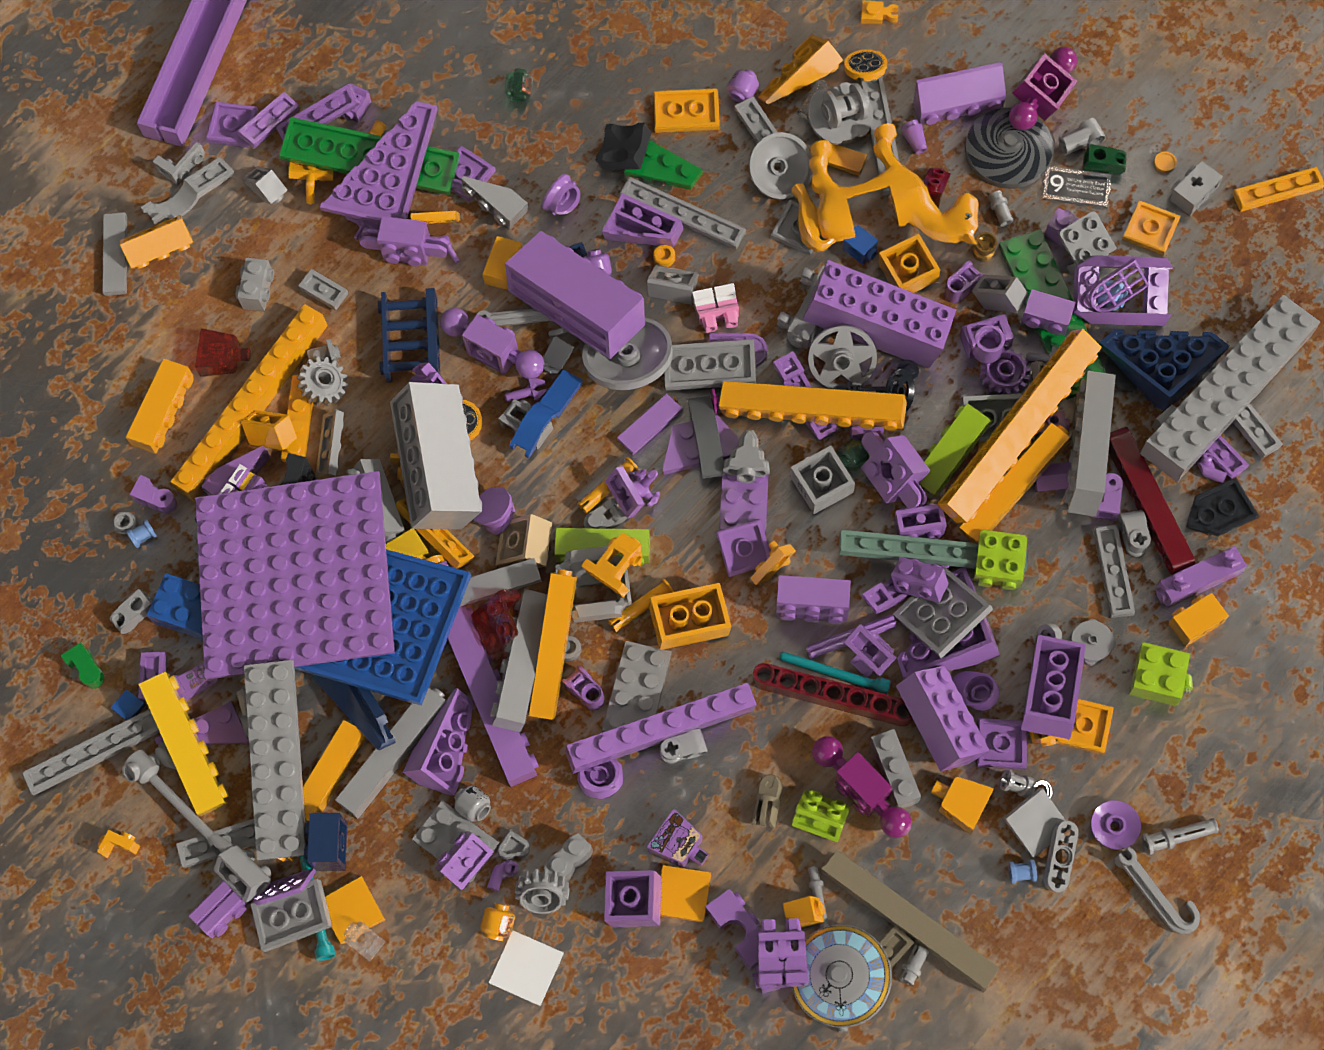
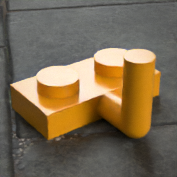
[289,162,334,204]
[750,541,796,585]

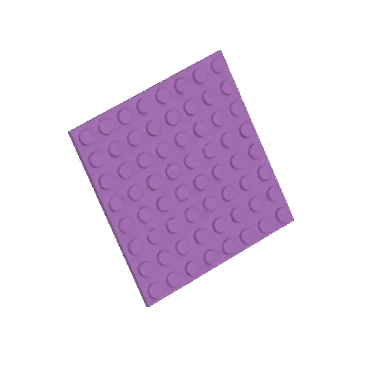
[195,471,395,680]

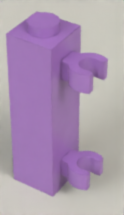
[1156,546,1247,608]

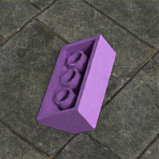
[913,62,1006,125]

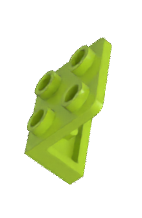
[973,530,1027,590]

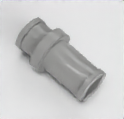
[988,190,1014,227]
[899,945,929,986]

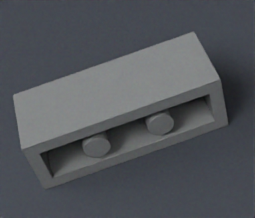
[870,729,921,808]

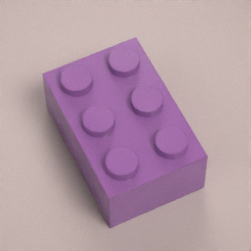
[776,575,851,624]

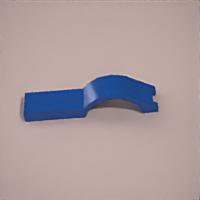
[509,369,583,459]

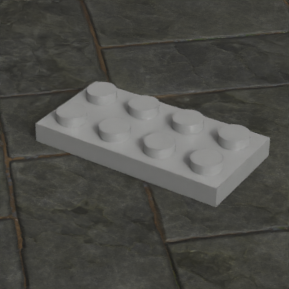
[665,339,756,391]
[602,641,672,732]

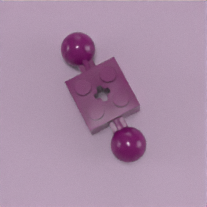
[1009,47,1077,131]
[812,736,912,838]

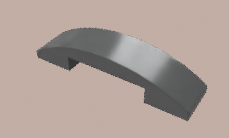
[687,396,725,479]

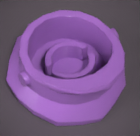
[541,174,580,215]
[474,487,515,535]
[577,759,623,800]

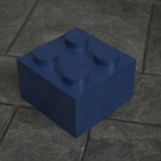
[304,813,348,871]

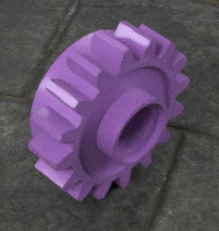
[980,348,1031,395]

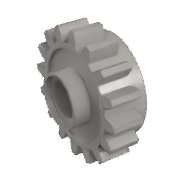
[297,356,348,406]
[515,869,569,914]

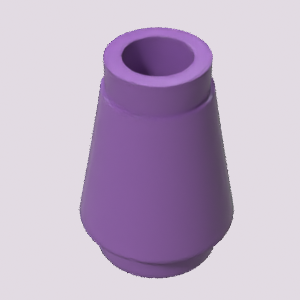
[902,120,928,154]

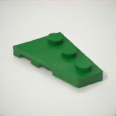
[624,140,703,190]

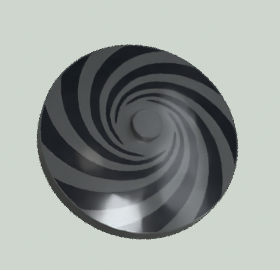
[965,108,1054,189]

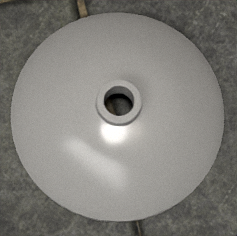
[749,132,812,199]

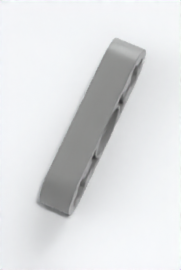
[1043,821,1078,892]

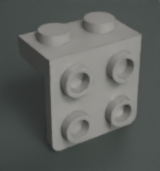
[1058,211,1117,274]

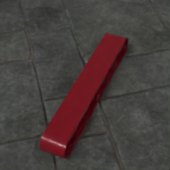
[1108,427,1196,575]
[753,663,913,727]

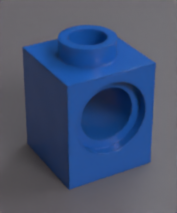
[843,225,878,265]

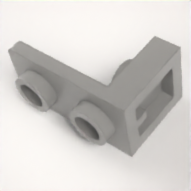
[153,142,205,185]

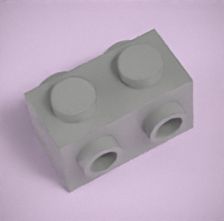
[236,258,274,311]

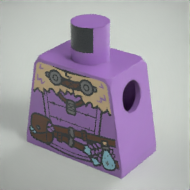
[647,809,709,868]

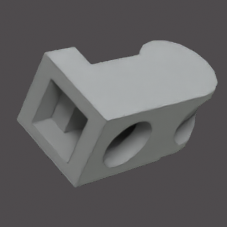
[110,589,153,634]

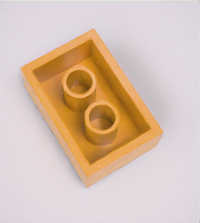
[649,583,731,650]

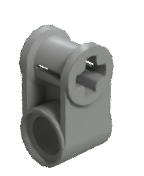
[1118,510,1151,557]
[660,729,708,764]

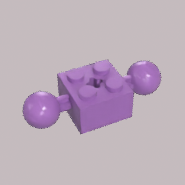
[440,308,545,379]

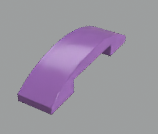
[773,351,839,441]
[862,564,950,614]

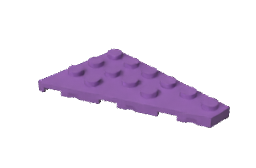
[320,101,438,224]

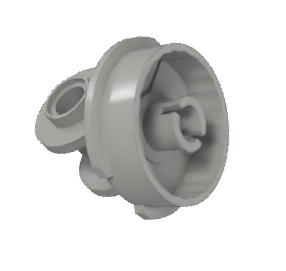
[808,82,873,146]

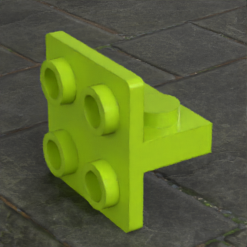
[792,790,851,843]

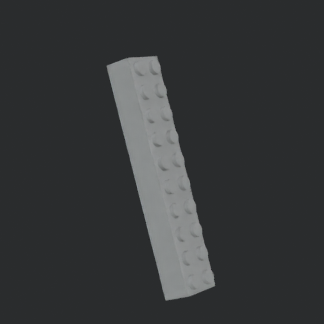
[1140,295,1320,482]

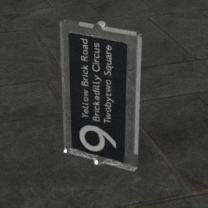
[1042,166,1112,208]

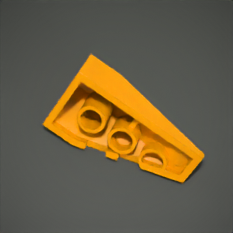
[758,34,843,104]

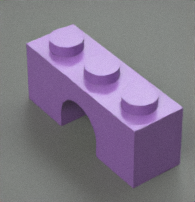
[706,889,770,970]

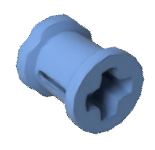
[126,519,157,548]
[1008,859,1037,884]

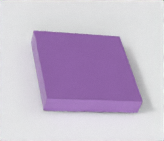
[206,102,258,148]
[451,146,496,202]
[716,519,770,577]
[977,718,1027,770]

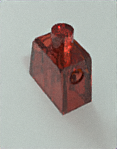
[195,329,251,377]

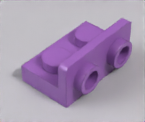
[435,831,494,890]

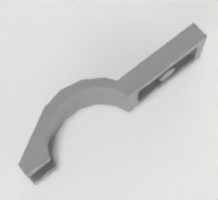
[141,157,234,224]

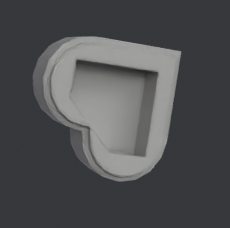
[498,830,530,861]

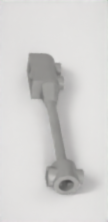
[122,750,271,903]

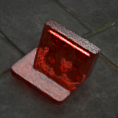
[471,589,522,655]

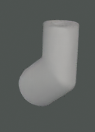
[155,742,177,770]

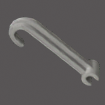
[477,308,567,337]
[1114,847,1200,935]

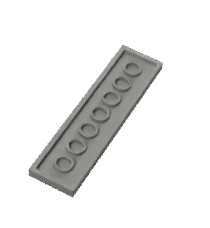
[244,660,307,861]

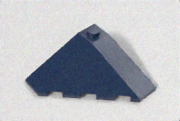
[1099,329,1230,412]

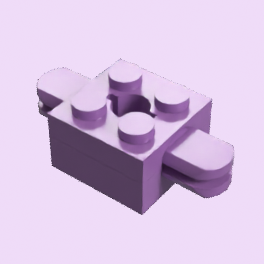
[360,216,449,266]
[861,431,930,509]

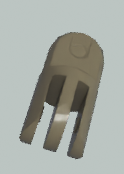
[751,774,782,828]

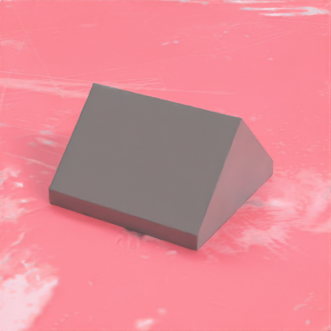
[647,265,699,305]

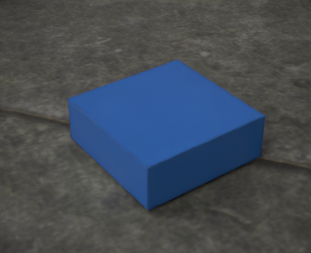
[110,689,146,721]

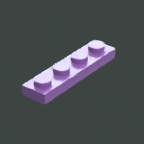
[276,84,360,141]

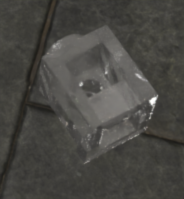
[343,921,386,961]

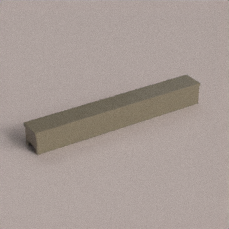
[821,850,1000,993]

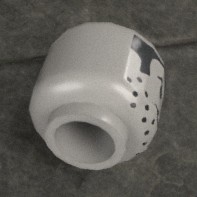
[455,785,491,822]

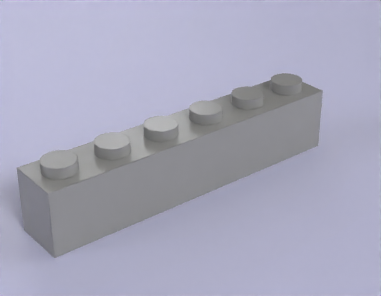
[490,589,548,732]

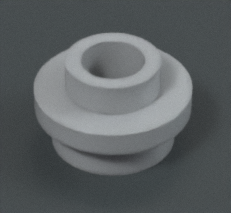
[113,512,137,535]

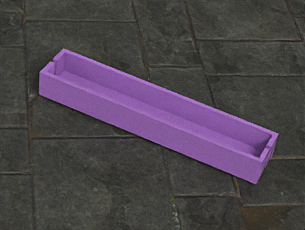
[137,0,247,147]

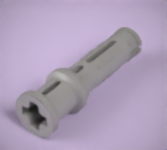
[1141,818,1219,855]

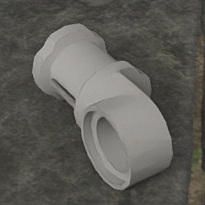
[999,769,1052,798]

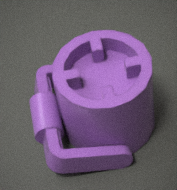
[966,318,1009,363]

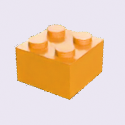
[878,234,940,293]

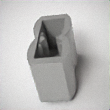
[544,833,593,882]

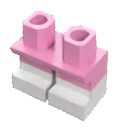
[692,283,739,333]

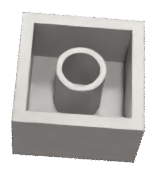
[790,446,855,514]

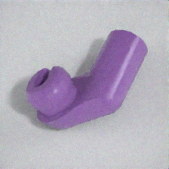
[1198,452,1227,483]
[487,860,519,891]

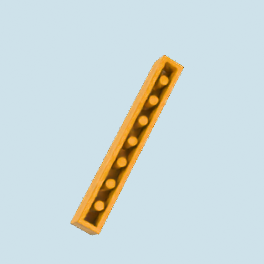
[719,381,907,431]

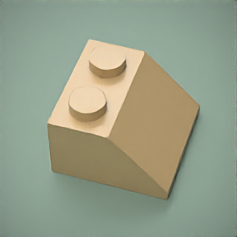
[495,514,552,568]

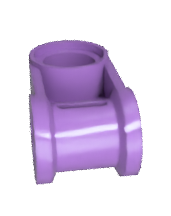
[944,261,985,303]
[561,665,605,711]

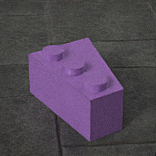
[602,193,684,248]

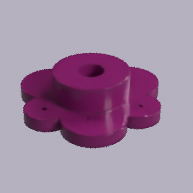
[711,389,720,414]

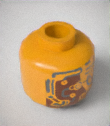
[480,903,515,941]

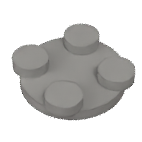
[1067,619,1116,666]

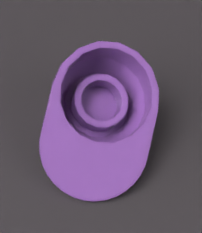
[952,671,1000,711]

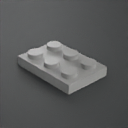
[412,801,500,884]
[251,879,332,952]

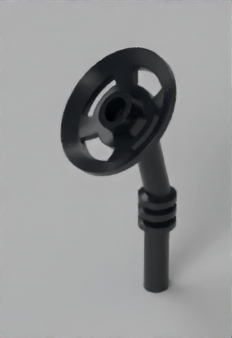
[837,368,915,412]

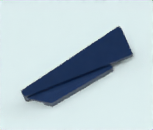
[312,674,396,750]

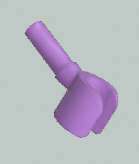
[440,235,460,263]

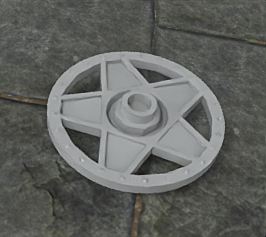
[808,325,877,389]

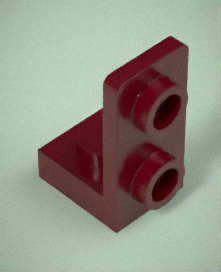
[923,168,951,209]

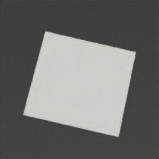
[489,930,564,1006]

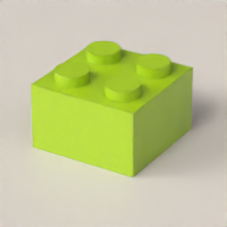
[1129,642,1191,706]

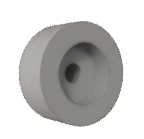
[1037,623,1062,639]

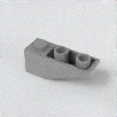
[461,176,528,229]

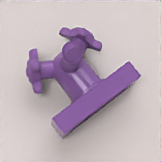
[605,466,660,518]

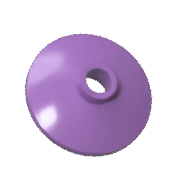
[1091,800,1141,850]

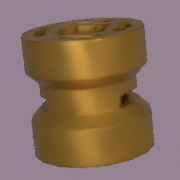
[972,232,997,262]

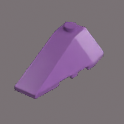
[403,688,474,796]

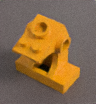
[581,533,642,598]

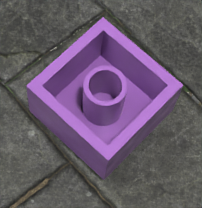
[604,870,661,927]

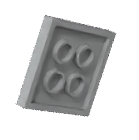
[893,566,993,658]

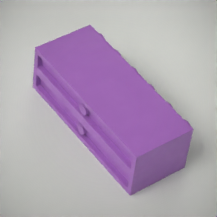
[505,231,645,359]
[803,260,956,369]

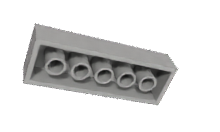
[1064,371,1116,517]

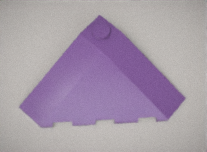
[897,567,1000,679]

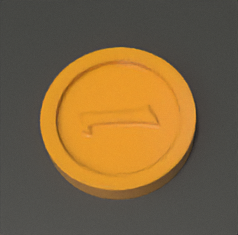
[1154,152,1177,173]

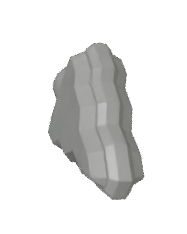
[723,430,770,483]

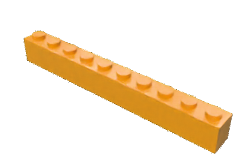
[170,304,328,502]
[937,329,1102,523]

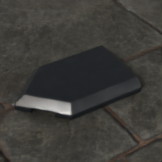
[1186,477,1260,537]

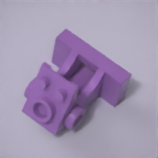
[844,624,897,678]

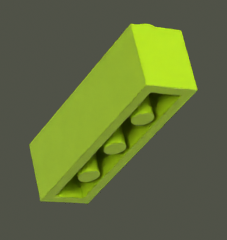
[919,403,993,496]
[555,528,650,566]

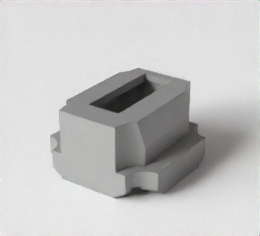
[556,546,632,623]

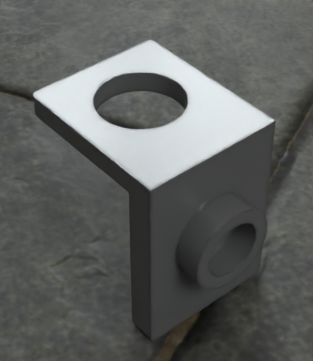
[543,336,574,374]

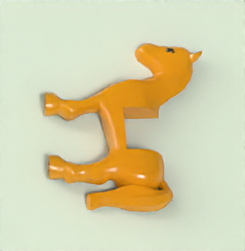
[791,123,979,252]

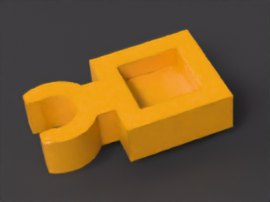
[861,1,898,25]

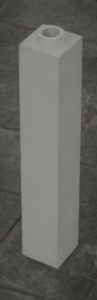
[335,687,446,819]

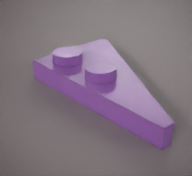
[154,702,249,745]

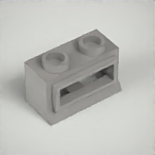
[498,399,553,450]

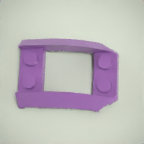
[1073,256,1174,326]

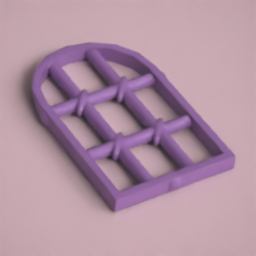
[1089,258,1149,312]

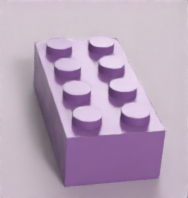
[1021,635,1086,740]
[896,666,989,772]

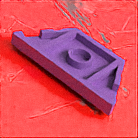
[663,415,739,475]

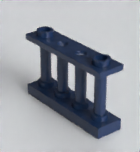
[378,288,441,383]

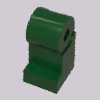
[1082,144,1127,175]

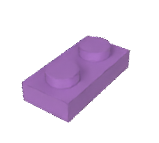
[138,652,167,701]

